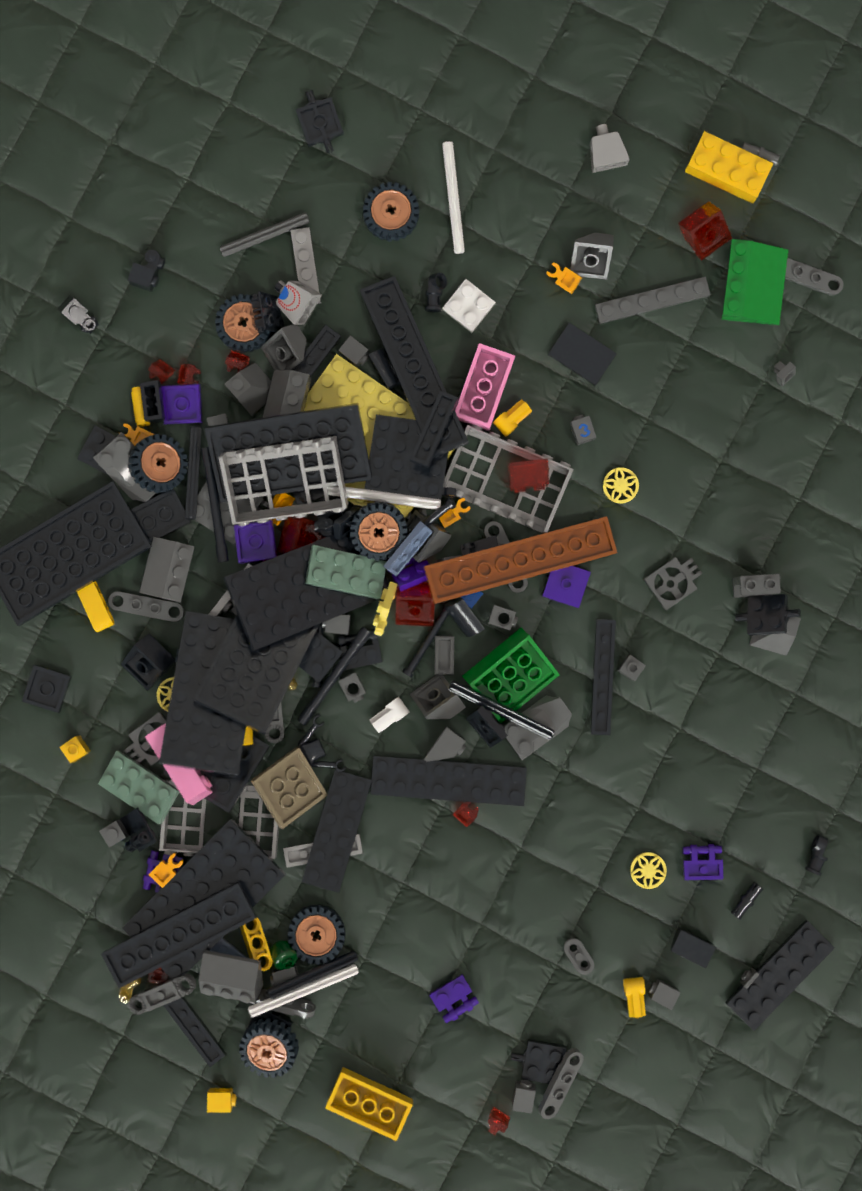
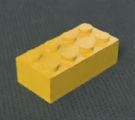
[685,131,774,204]
[325,1067,413,1141]

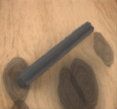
[220,213,309,257]

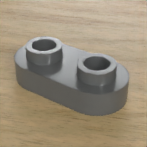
[564,938,594,975]

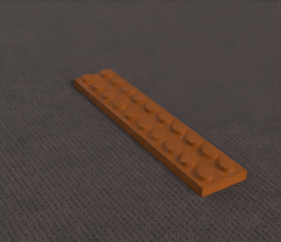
[424,516,617,604]

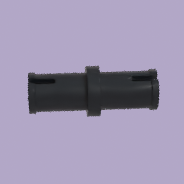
[731,882,764,920]

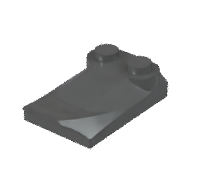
[93,432,156,503]
[503,695,572,760]

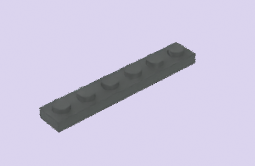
[595,277,710,324]

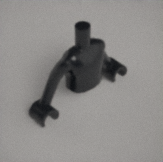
[298,714,346,772]

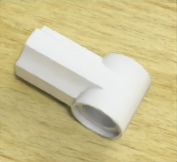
[370,697,410,733]

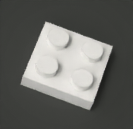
[442,279,496,333]

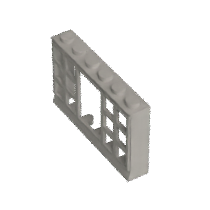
[443,424,574,534]
[219,436,349,526]
[159,779,279,859]

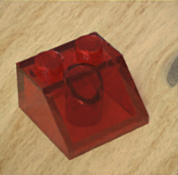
[678,201,732,260]
[507,458,549,493]
[277,516,326,554]
[395,582,435,626]

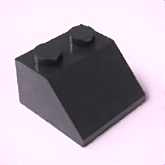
[121,634,175,691]

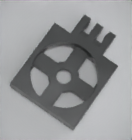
[644,557,703,611]
[124,712,167,766]

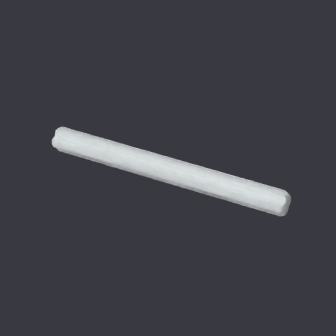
[443,141,464,254]
[327,486,441,510]
[248,964,359,1017]

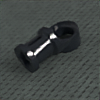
[425,273,447,312]
[805,834,828,876]

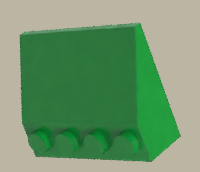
[722,239,788,325]
[462,627,560,723]

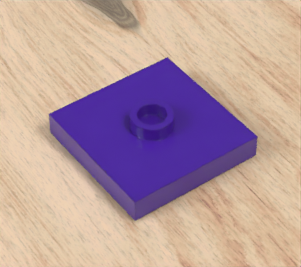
[161,384,203,425]
[234,520,277,564]
[542,566,591,608]

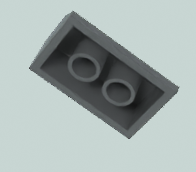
[263,370,312,418]
[139,537,195,603]
[199,950,263,1004]

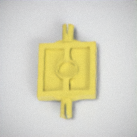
[373,582,397,636]

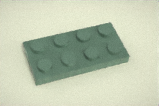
[305,545,387,600]
[98,751,180,824]

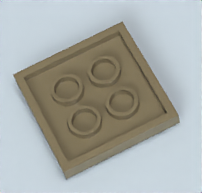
[251,747,328,829]

